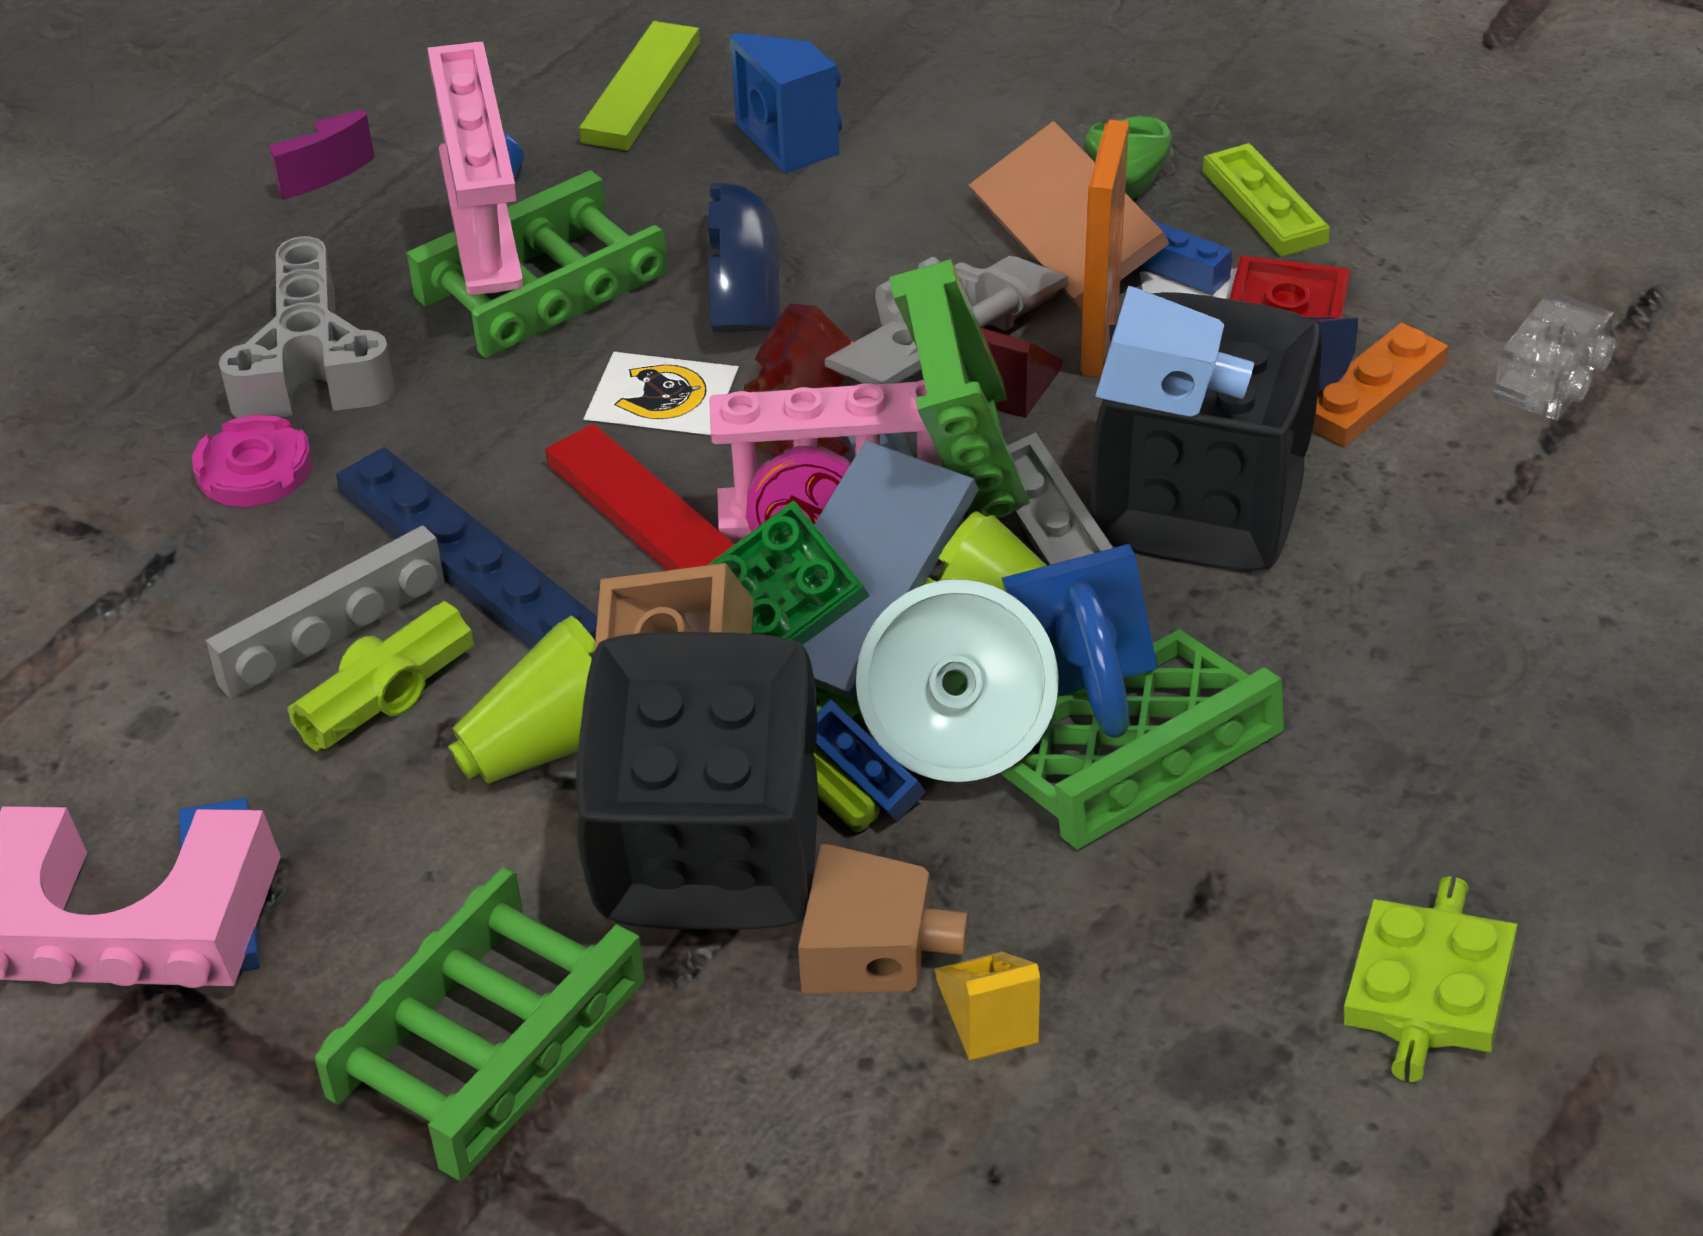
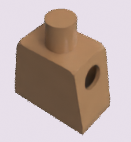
[798,844,969,994]

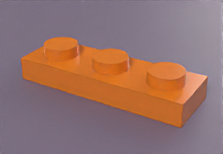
[1313,322,1449,447]

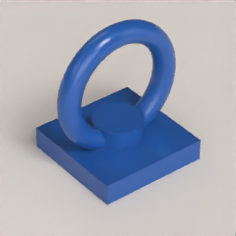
[1002,544,1158,738]

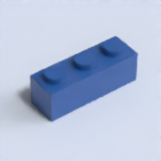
[1139,219,1232,295]
[816,699,926,822]

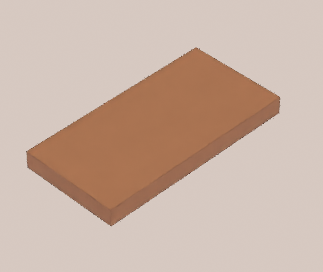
[969,121,1170,311]

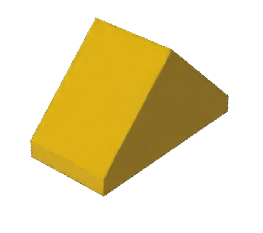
[934,952,1040,1061]

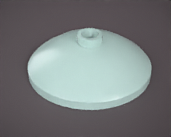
[856,579,1058,782]

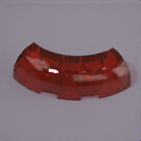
[743,304,853,459]

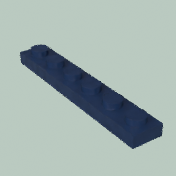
[336,447,597,649]

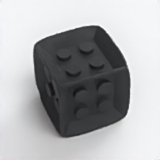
[1091,292,1322,570]
[576,632,818,930]

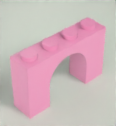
[0,806,281,988]

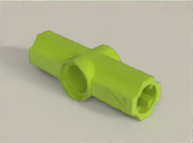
[287,601,474,753]

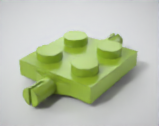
[1344,876,1517,1082]

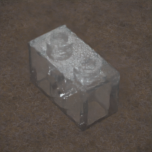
[1493,290,1616,421]

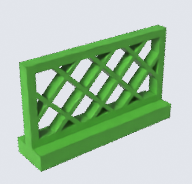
[1000,629,1284,850]

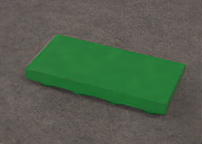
[594,501,870,651]

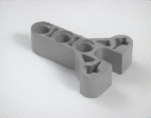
[219,236,395,418]

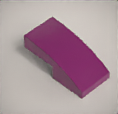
[268,109,375,200]

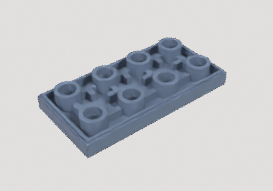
[803,440,979,702]

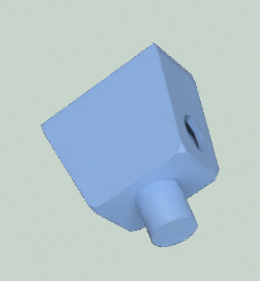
[1095,286,1254,417]

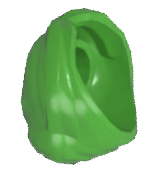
[1084,116,1172,199]

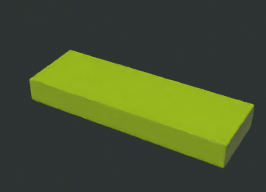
[1203,143,1330,257]

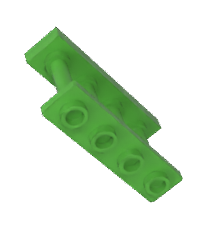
[406,170,668,358]
[315,867,645,1182]

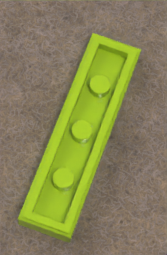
[579,21,700,151]

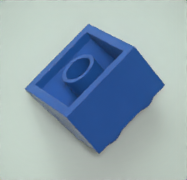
[730,33,842,174]

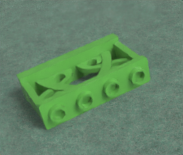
[889,259,1030,518]

